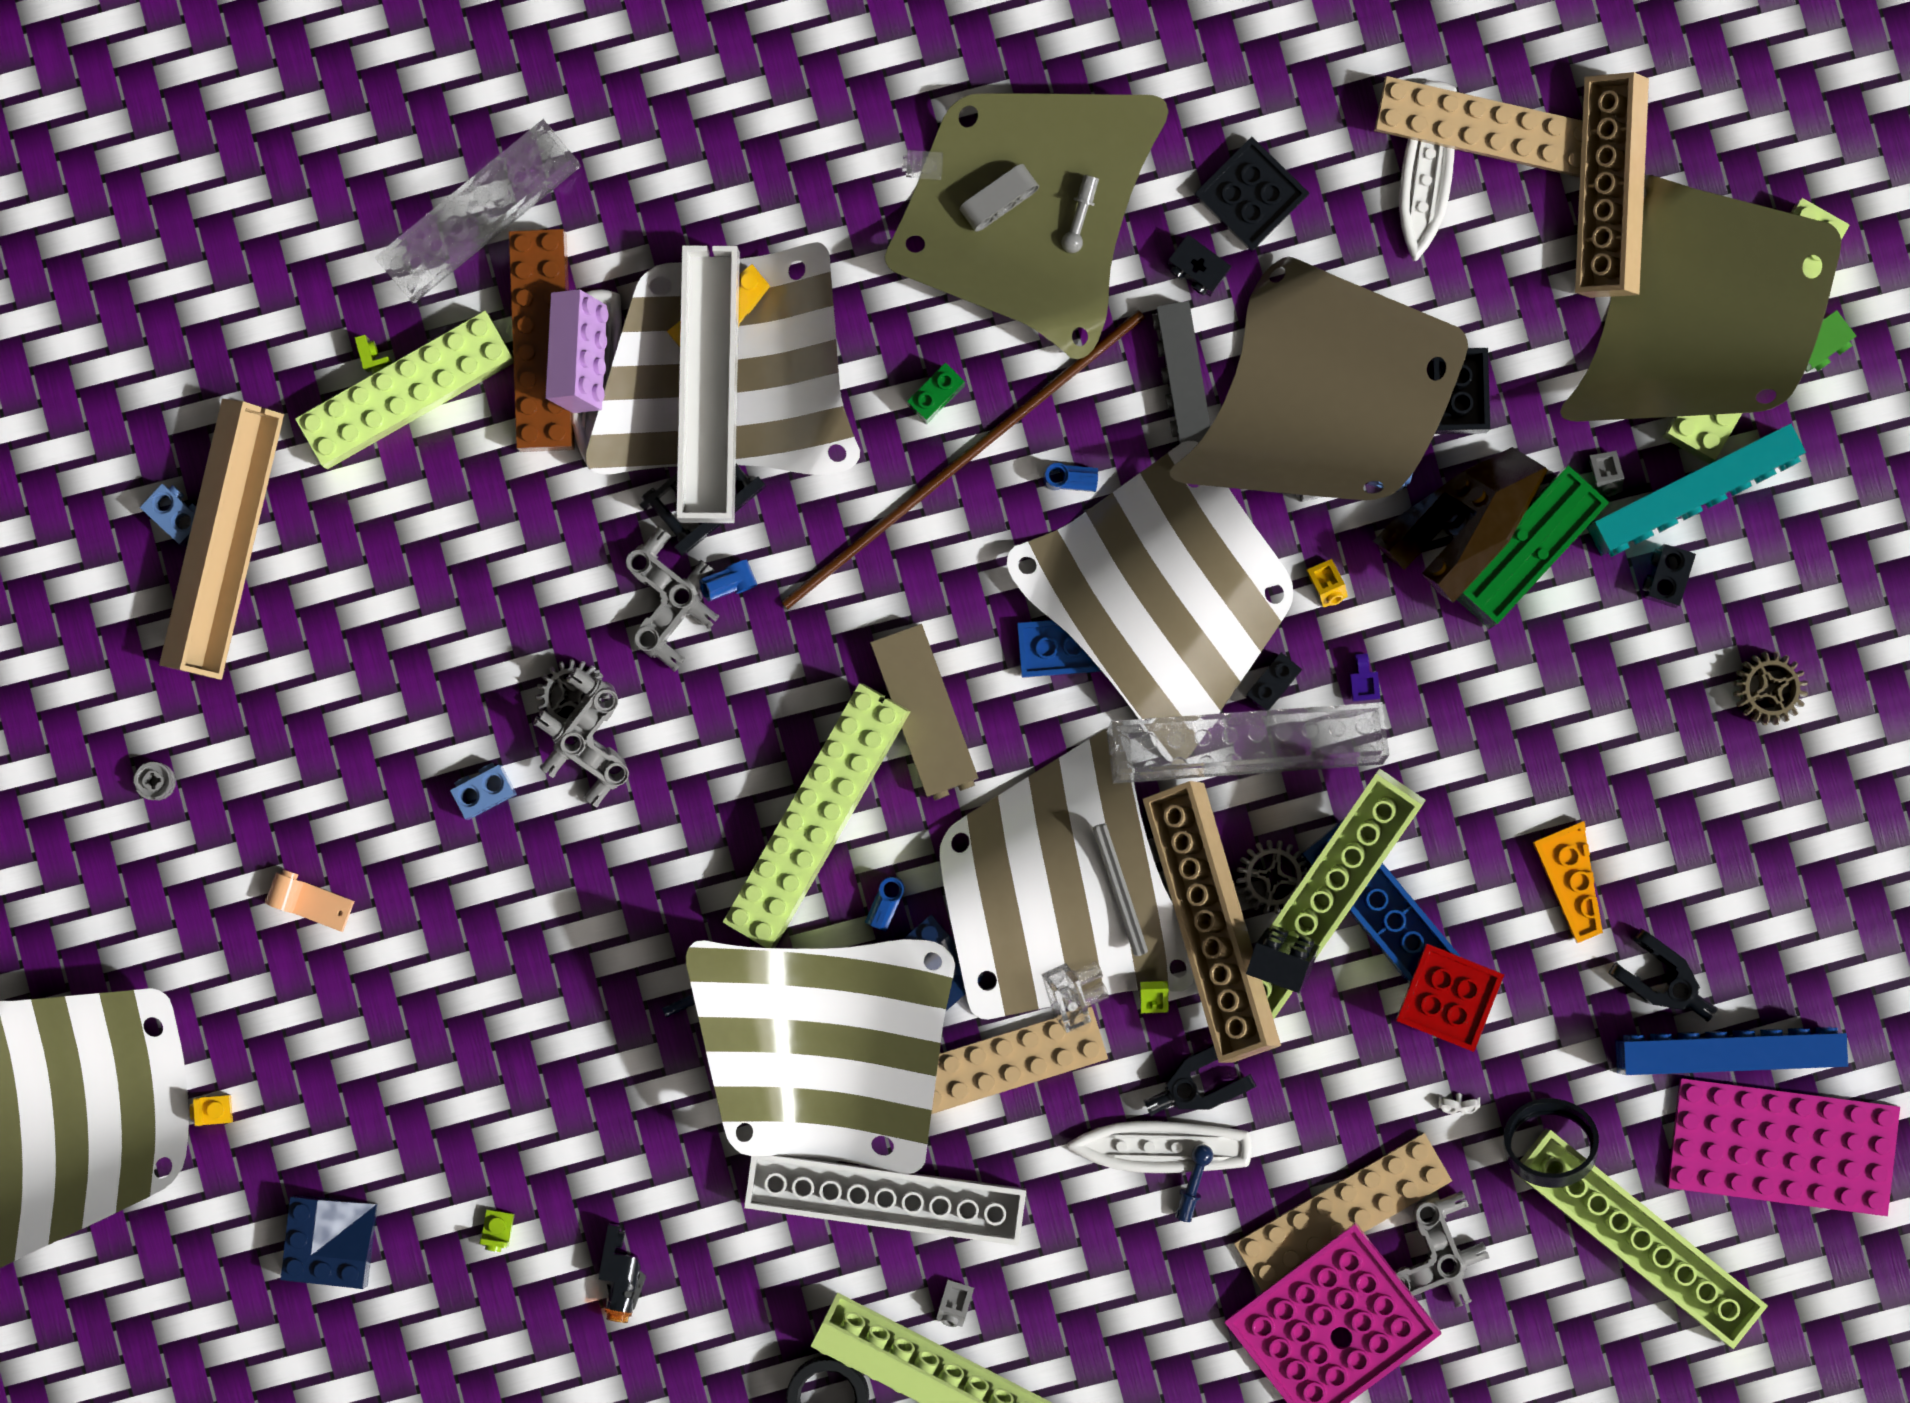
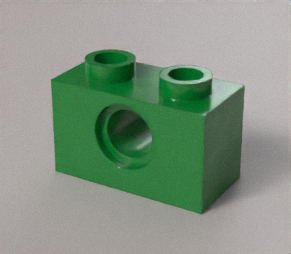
[907,363,965,424]

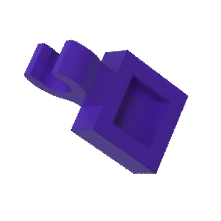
[1350,653,1381,702]

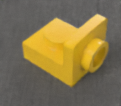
[1307,559,1348,607]
[189,1095,233,1126]

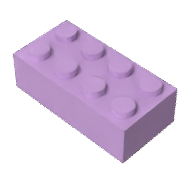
[546,289,608,413]

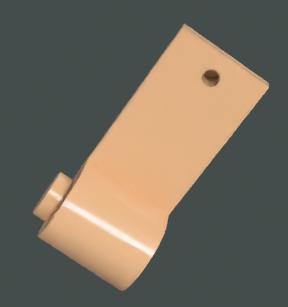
[265,869,355,932]

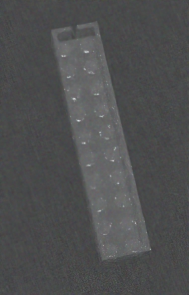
[1107,702,1390,784]

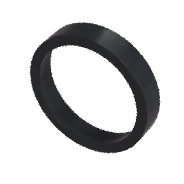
[1503,1098,1599,1188]

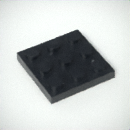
[1194,137,1310,252]

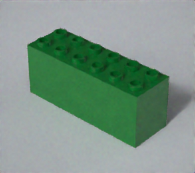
[1456,465,1609,629]

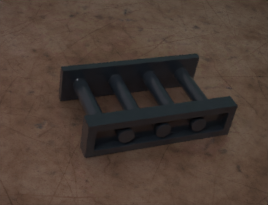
[639,463,766,556]

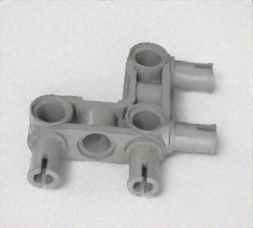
[626,526,720,672]
[533,667,629,807]
[1394,1190,1489,1307]

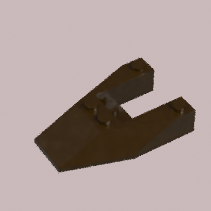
[1373,447,1548,603]

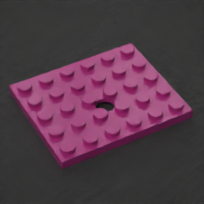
[1225,1222,1442,1403]

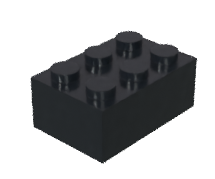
[1430,348,1490,434]
[1246,926,1320,993]

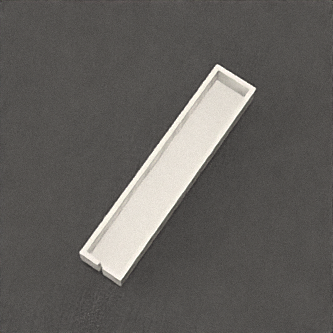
[677,246,740,523]

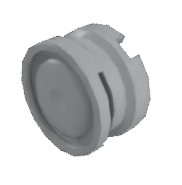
[134,762,176,801]

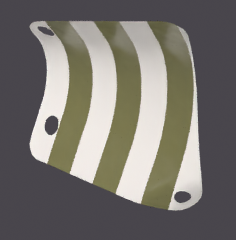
[686,939,955,1174]
[0,988,189,1268]

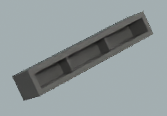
[1152,301,1211,445]

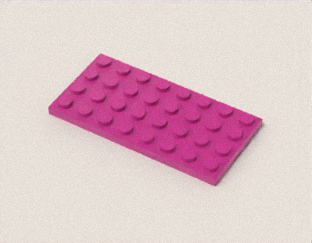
[1667,1078,1900,1216]

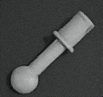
[1061,175,1099,253]

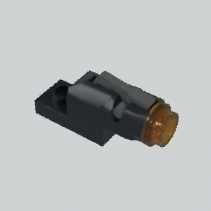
[598,1223,646,1323]

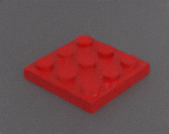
[1395,944,1504,1052]

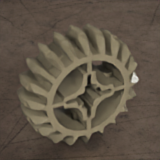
[1733,652,1808,725]

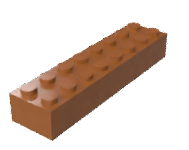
[509,229,575,452]

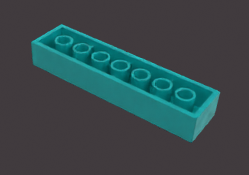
[1587,424,1806,557]

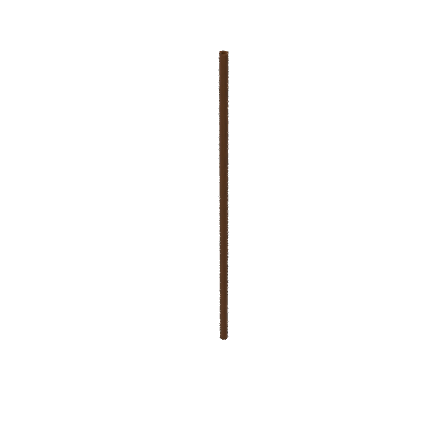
[781,310,1145,610]

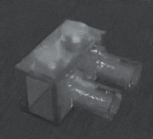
[1041,961,1109,1033]

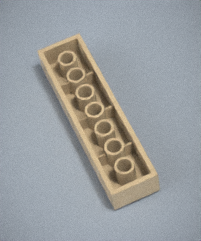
[1575,72,1649,298]

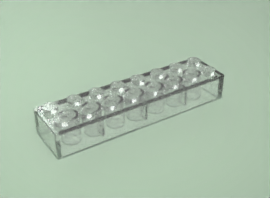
[375,119,581,304]

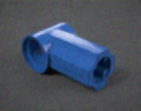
[1043,463,1098,492]
[699,559,758,602]
[865,876,905,932]

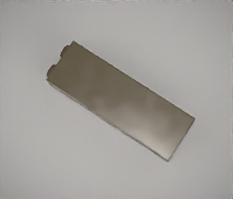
[870,624,979,801]

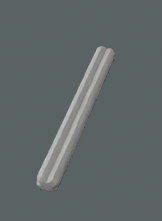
[1092,823,1148,956]

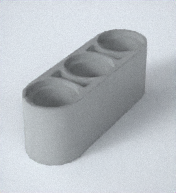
[959,164,1039,232]

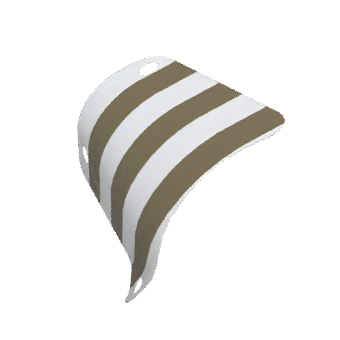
[586,242,860,475]
[1007,441,1293,763]
[939,727,1194,1020]

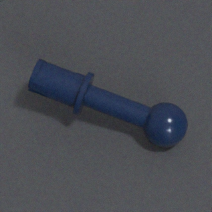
[1175,1144,1213,1222]

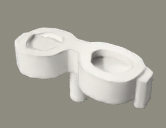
[1438,1093,1480,1114]

